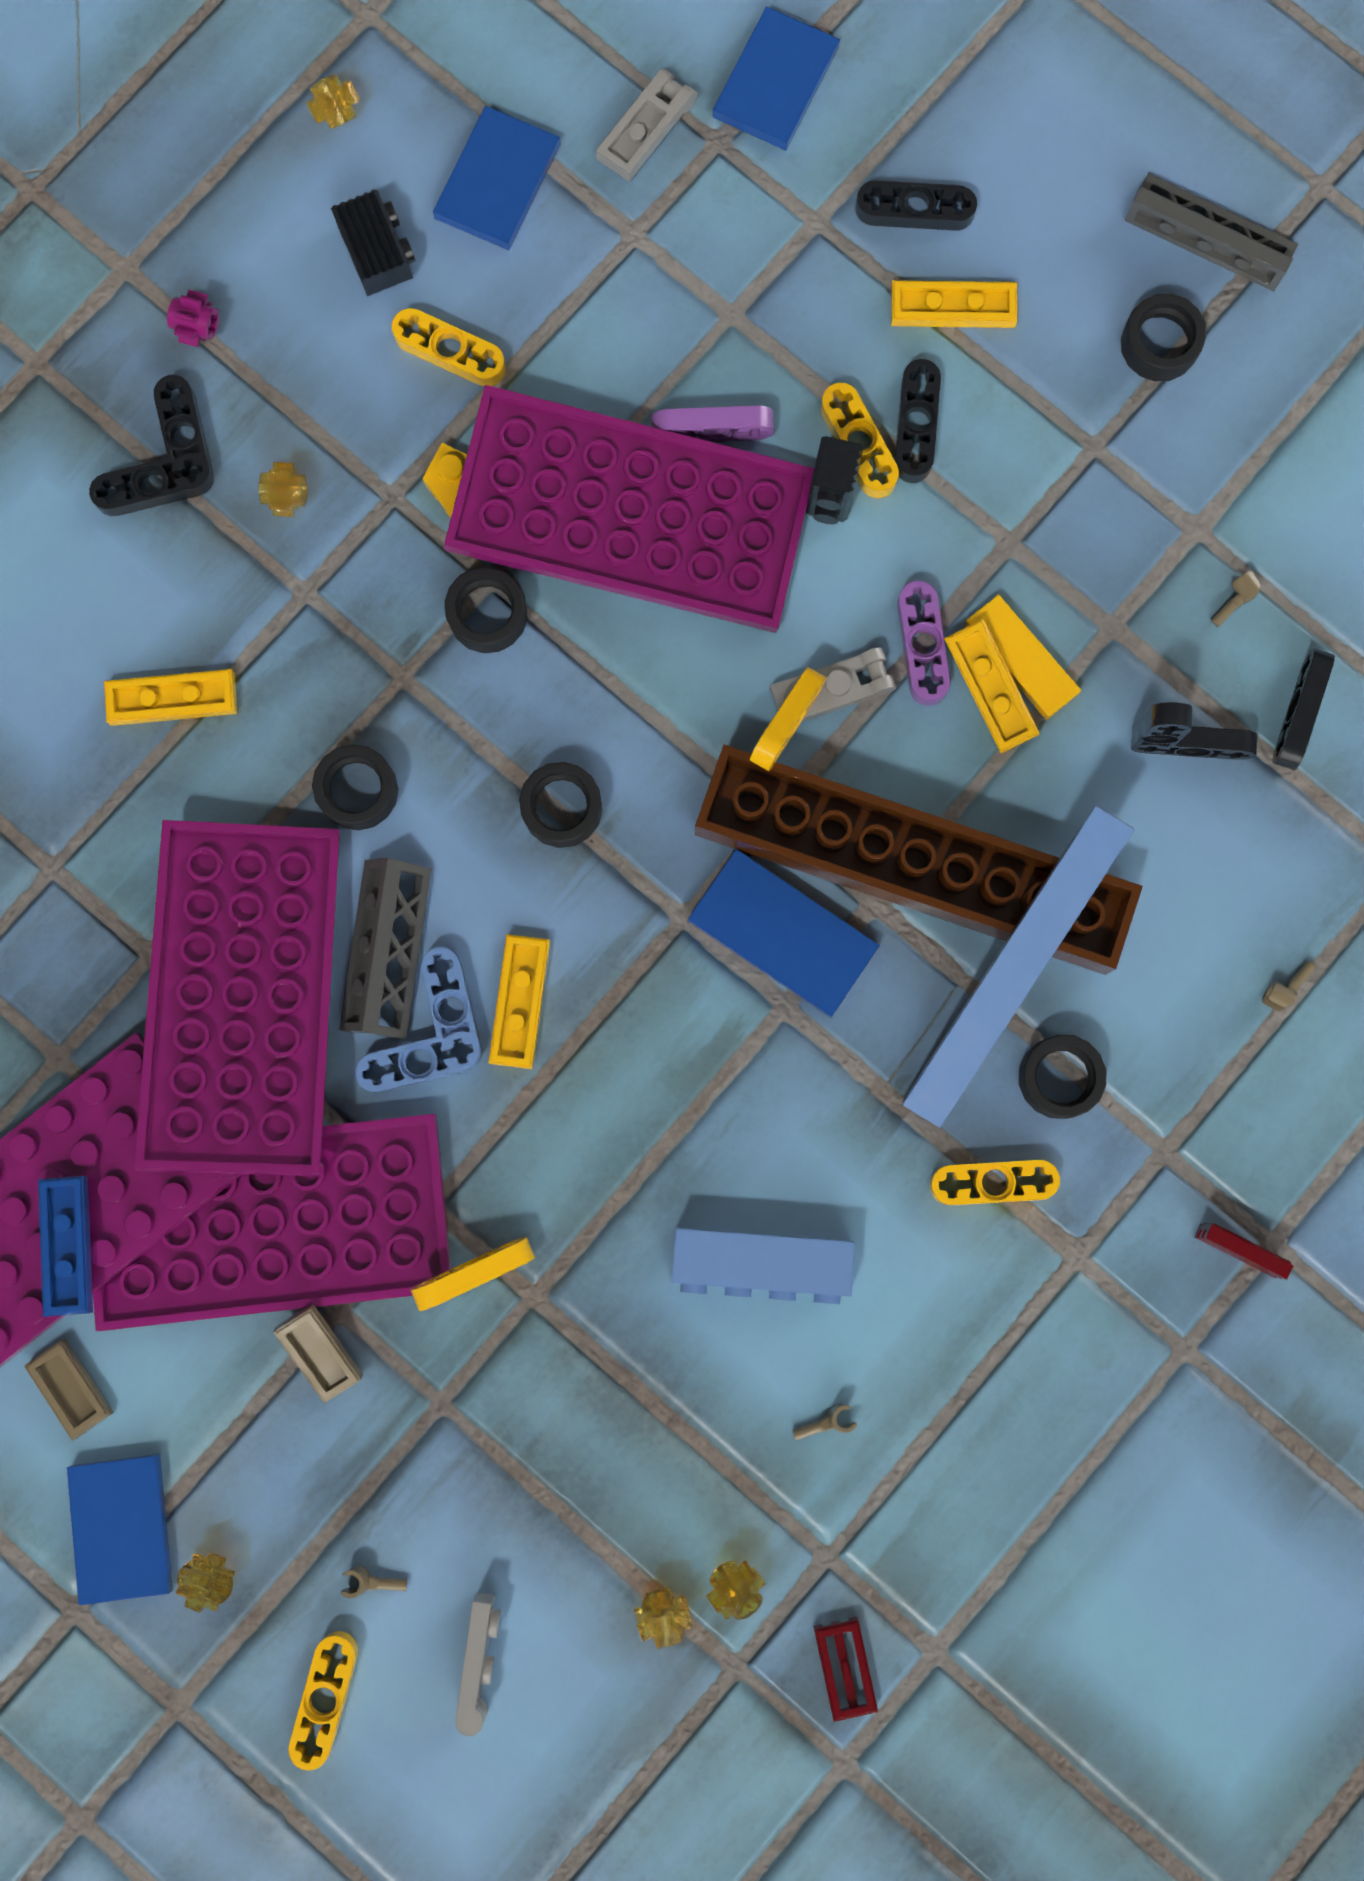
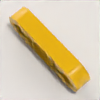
[392,308,506,387]
[821,383,899,499]
[749,667,827,771]
[929,1160,1060,1205]
[410,1237,535,1311]
[288,1631,358,1771]

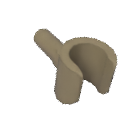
[1211,571,1261,627]
[1262,961,1316,1011]
[793,1404,857,1441]
[341,1566,407,1598]

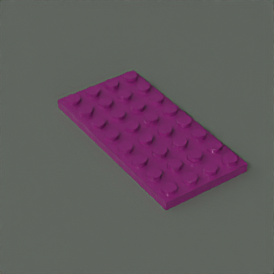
[444,385,814,633]
[134,820,340,1176]
[0,1032,242,1368]
[93,1114,451,1332]

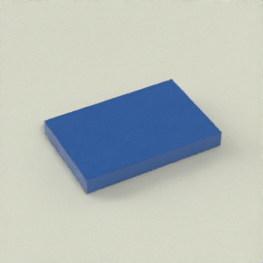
[713,6,840,151]
[433,106,561,250]
[67,1454,173,1605]

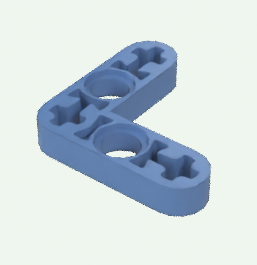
[355,947,482,1093]

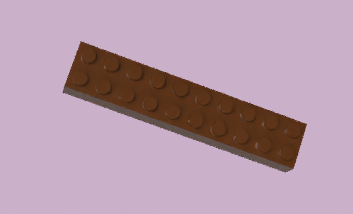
[695,744,1143,975]

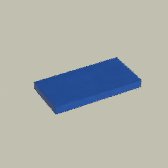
[687,849,880,1018]

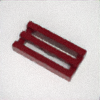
[1194,1223,1294,1280]
[813,1617,878,1722]

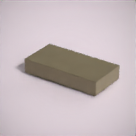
[273,1303,363,1403]
[24,1339,114,1441]

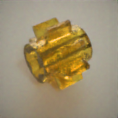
[306,74,360,129]
[259,462,308,517]
[175,1552,235,1613]
[706,1561,766,1620]
[634,1587,693,1649]

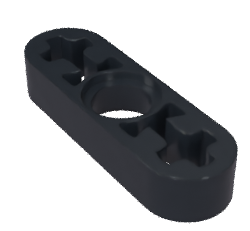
[855,181,977,231]
[894,359,941,483]
[1272,648,1335,770]

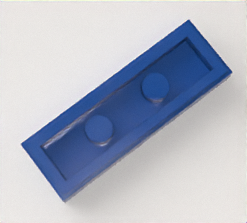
[38,1176,93,1317]

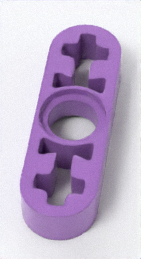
[651,406,774,442]
[897,581,950,706]

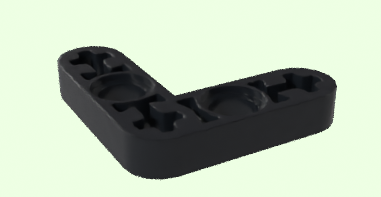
[89,375,214,516]
[1131,702,1257,760]

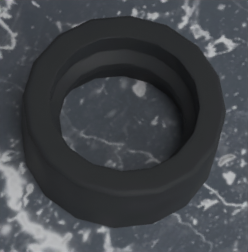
[1121,294,1206,381]
[444,567,528,653]
[312,744,399,831]
[519,762,603,848]
[1019,1035,1107,1119]

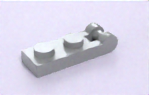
[596,68,698,182]
[769,647,897,723]
[456,1592,501,1736]

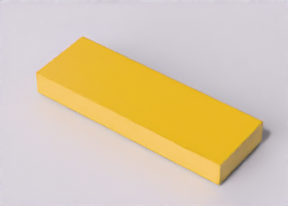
[891,280,1017,328]
[964,594,1082,721]
[944,619,1041,754]
[104,669,238,726]
[488,934,550,1070]

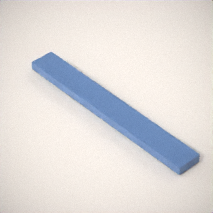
[902,804,1135,1128]

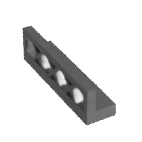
[1125,173,1298,292]
[339,858,431,1039]

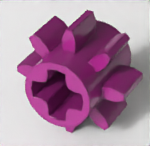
[167,289,219,347]

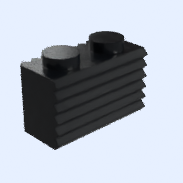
[331,189,416,297]
[806,436,863,525]

